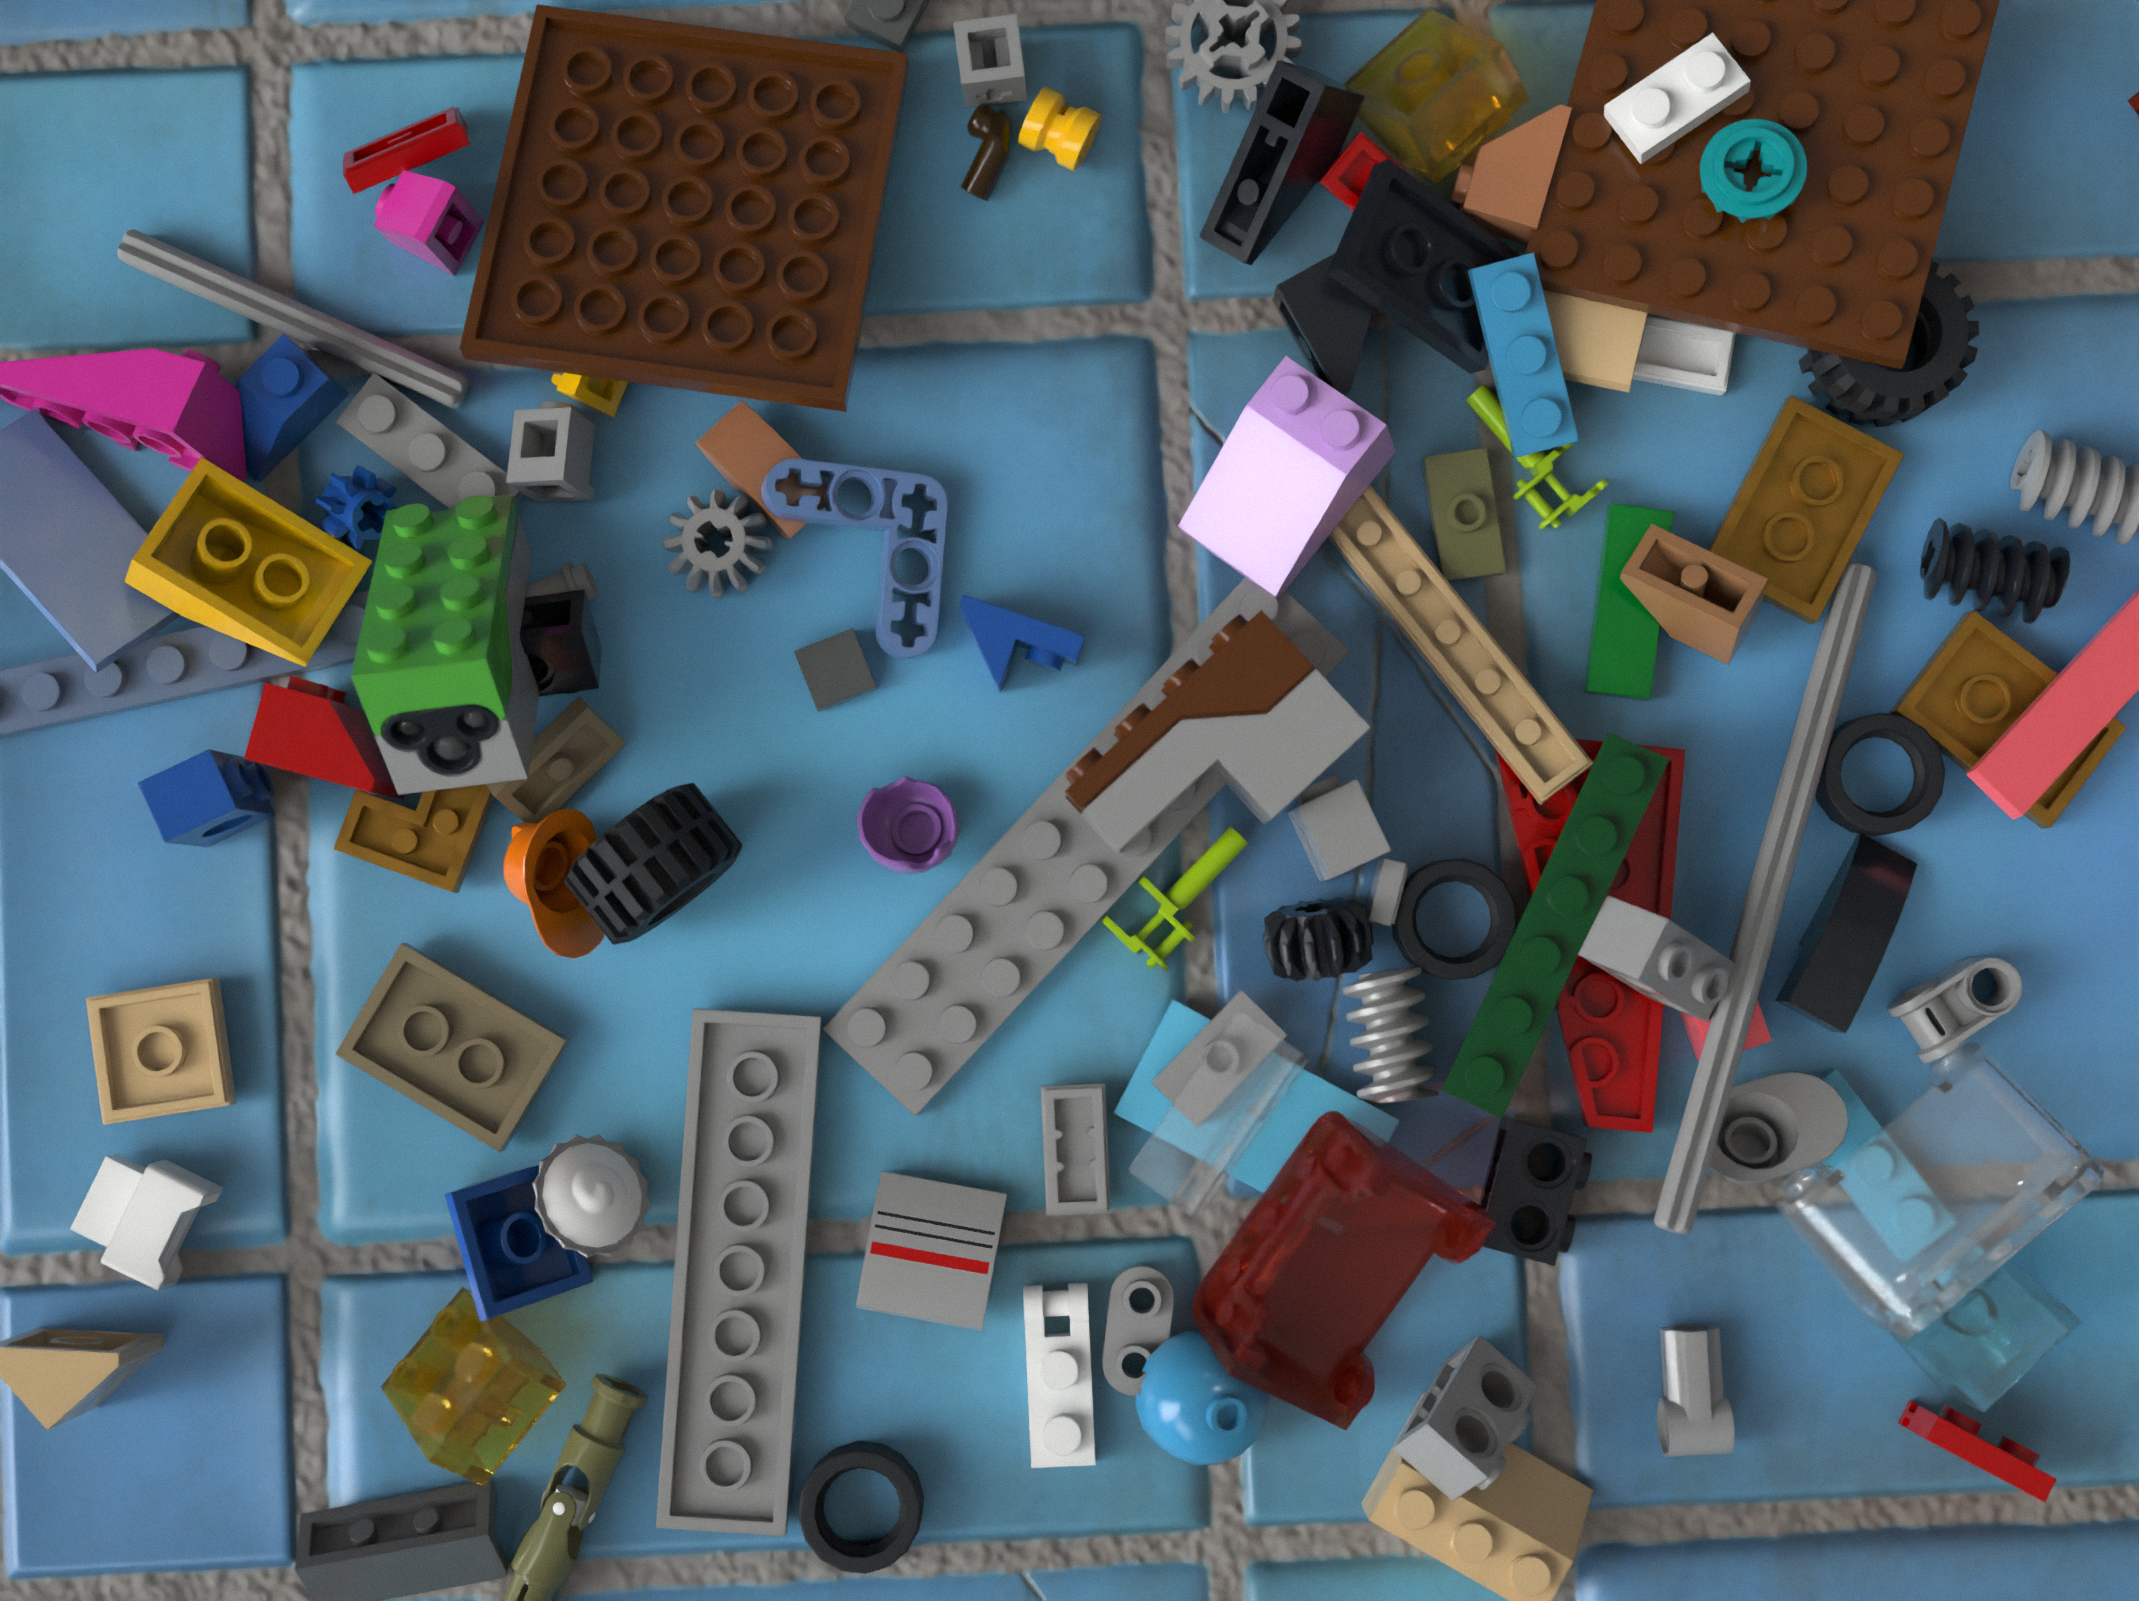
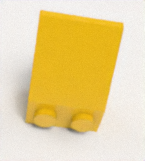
[124,457,372,667]

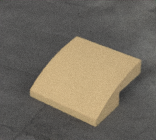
[1543,290,1648,393]

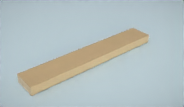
[1327,485,1594,805]

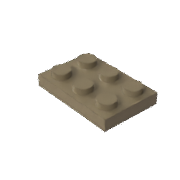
[335,943,570,1152]

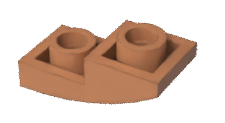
[694,401,827,538]

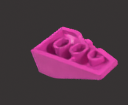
[0,349,247,482]

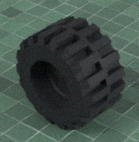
[1798,261,1979,427]
[564,783,743,945]

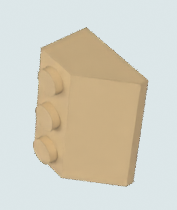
[1361,1392,1593,1601]

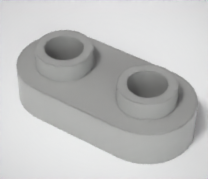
[1102,1264,1174,1396]

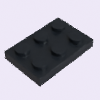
[1326,159,1521,374]

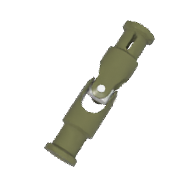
[502,1374,648,1601]

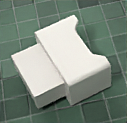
[70,1154,223,1291]

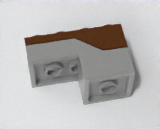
[1065,610,1371,854]

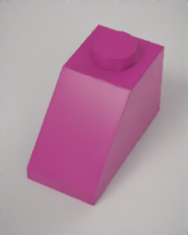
[373,170,484,276]

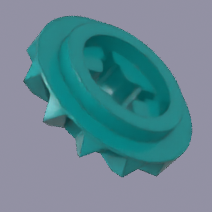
[1700,119,1807,223]

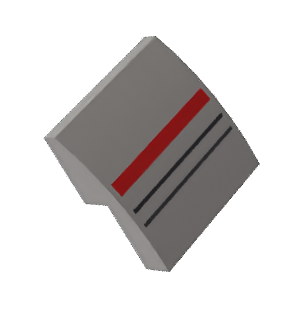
[856,1171,1007,1331]

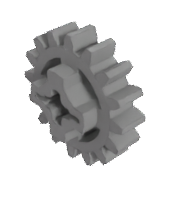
[1165,0,1302,113]

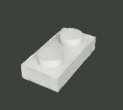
[1604,33,1751,164]

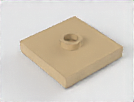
[86,978,237,1125]

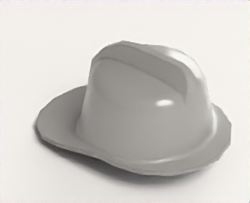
[1710,1072,1848,1186]

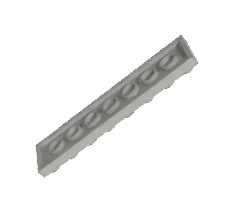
[656,1008,823,1536]

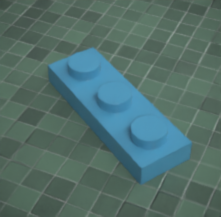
[1468,252,1579,458]

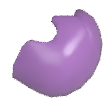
[856,776,960,874]

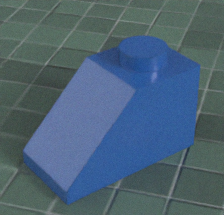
[235,334,349,482]

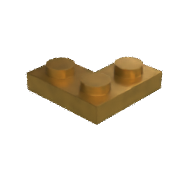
[333,784,494,893]

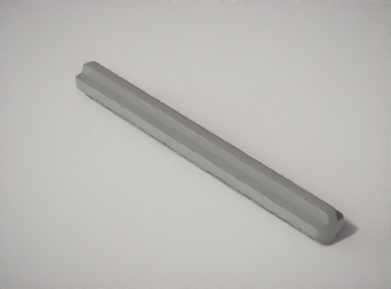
[117,229,469,408]

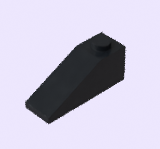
[1199,60,1365,265]

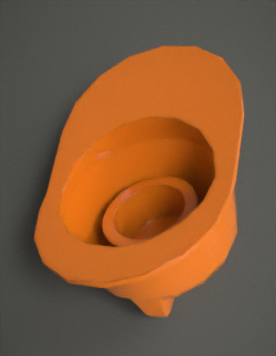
[503,808,605,959]

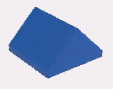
[445,1164,594,1321]

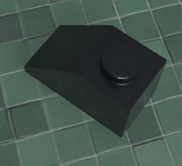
[1272,253,1374,397]

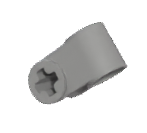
[1886,956,2022,1063]

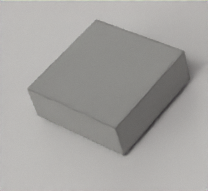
[1366,858,1408,927]

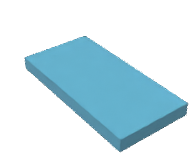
[1113,999,1400,1234]

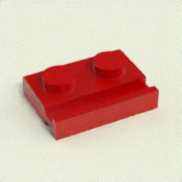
[1898,1400,2057,1502]

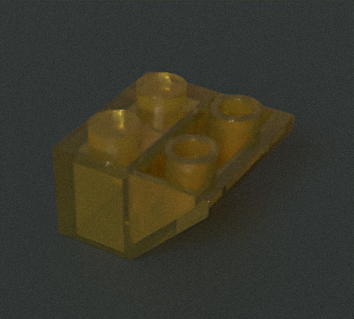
[381,1287,567,1486]

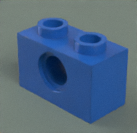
[138,749,275,847]

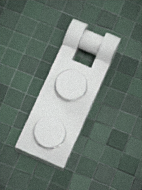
[1023,1283,1096,1468]

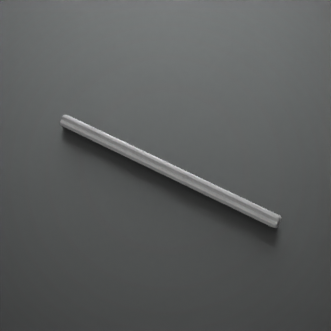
[1654,562,1877,1235]

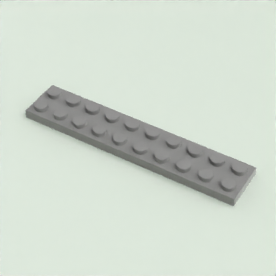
[823,577,1350,1116]

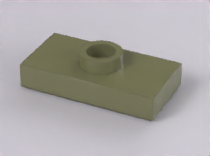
[1421,447,1507,583]

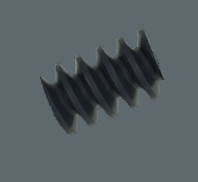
[1920,518,2070,624]

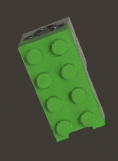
[351,494,539,795]

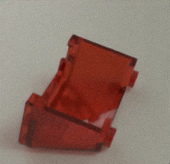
[1193,1111,1497,1430]

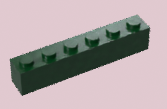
[1442,732,1670,1119]

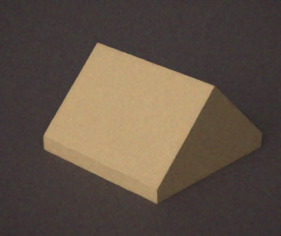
[0,1328,165,1431]

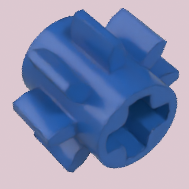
[315,465,397,550]

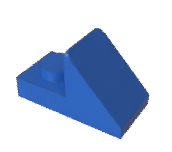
[959,594,1085,693]

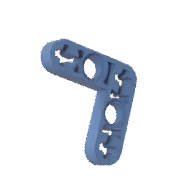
[761,458,948,659]

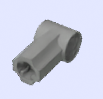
[1657,1324,1735,1457]

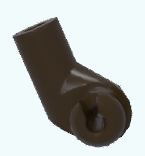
[961,105,1012,201]

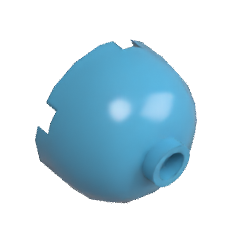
[1135,1330,1269,1465]

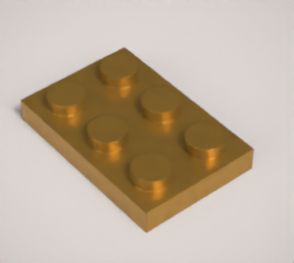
[1707,395,1904,625]
[1889,610,2127,829]

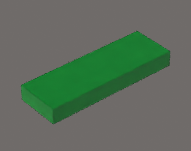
[1583,503,1674,701]

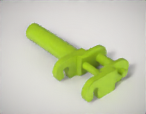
[1466,384,1609,530]
[1100,827,1248,971]

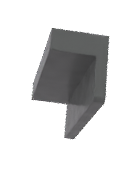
[295,1479,508,1601]

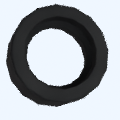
[1815,712,1945,836]
[1391,858,1517,980]
[799,1441,924,1574]

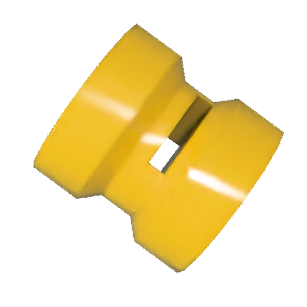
[1018,86,1102,172]

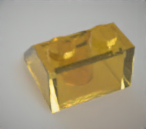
[1343,8,1530,183]

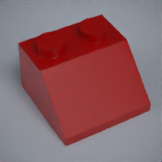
[244,676,405,800]

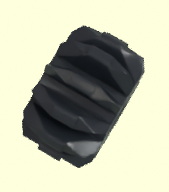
[1263,897,1374,982]

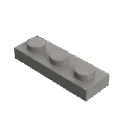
[335,373,524,509]

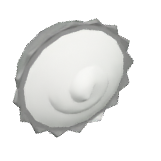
[532,1134,651,1258]

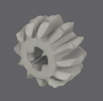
[663,489,773,599]

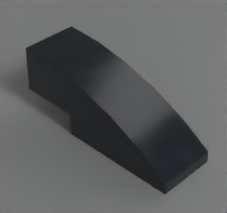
[1775,833,1917,1033]

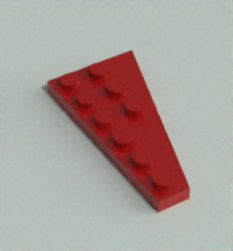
[1494,738,1685,1133]

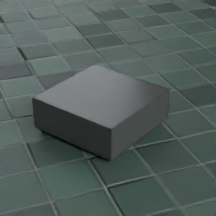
[794,628,878,712]

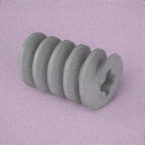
[2009,429,2139,546]
[1342,967,1439,1103]

